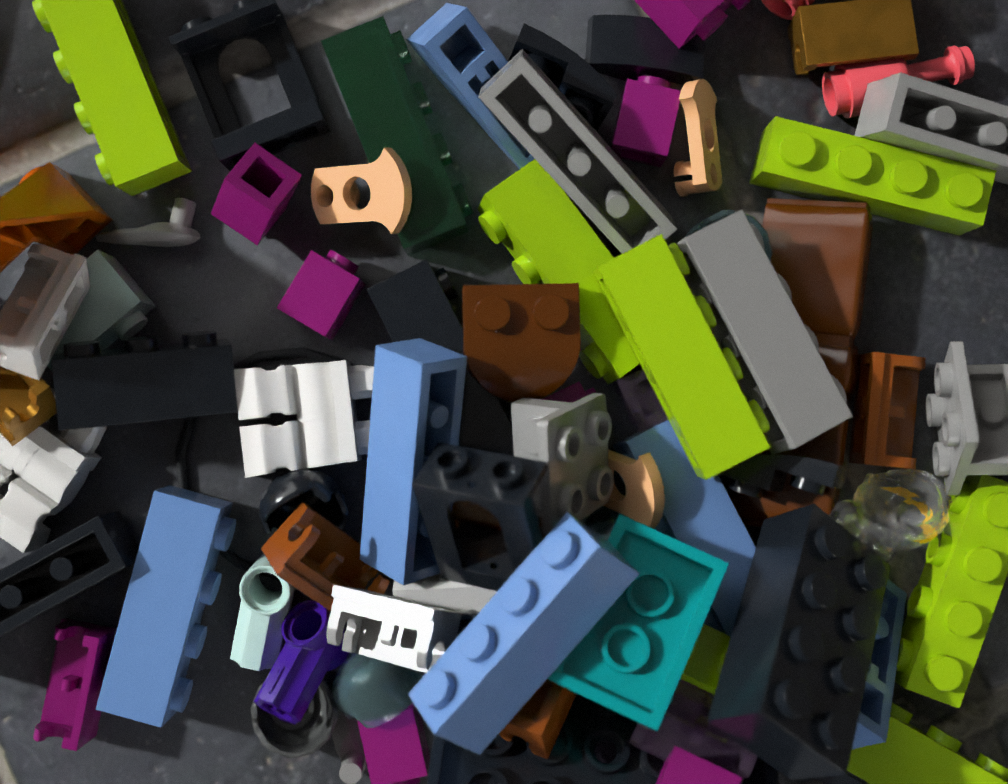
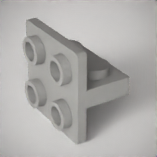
[926,341,1008,495]
[511,393,614,535]

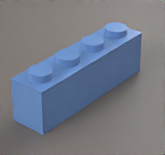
[360,338,467,585]
[613,417,756,637]
[95,485,236,728]
[408,512,639,755]

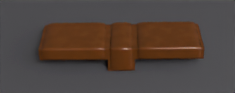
[728,198,873,528]

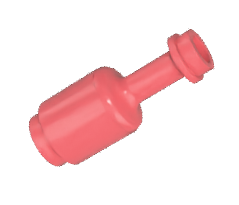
[822,45,975,119]

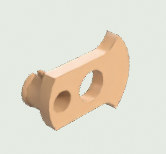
[674,79,723,197]
[311,148,412,234]
[604,449,665,529]

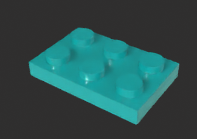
[547,514,729,731]

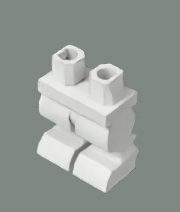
[234,360,374,478]
[0,387,107,553]

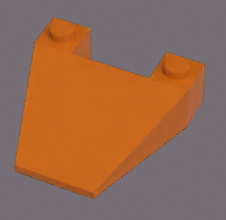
[0,162,113,272]

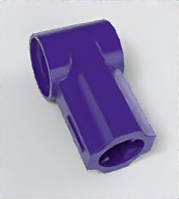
[254,600,350,725]

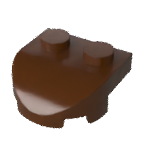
[462,283,581,402]

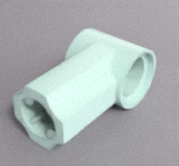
[230,554,296,671]

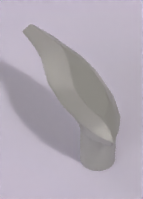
[95,198,201,247]
[332,674,366,784]

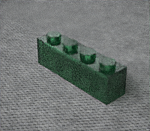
[321,16,473,256]

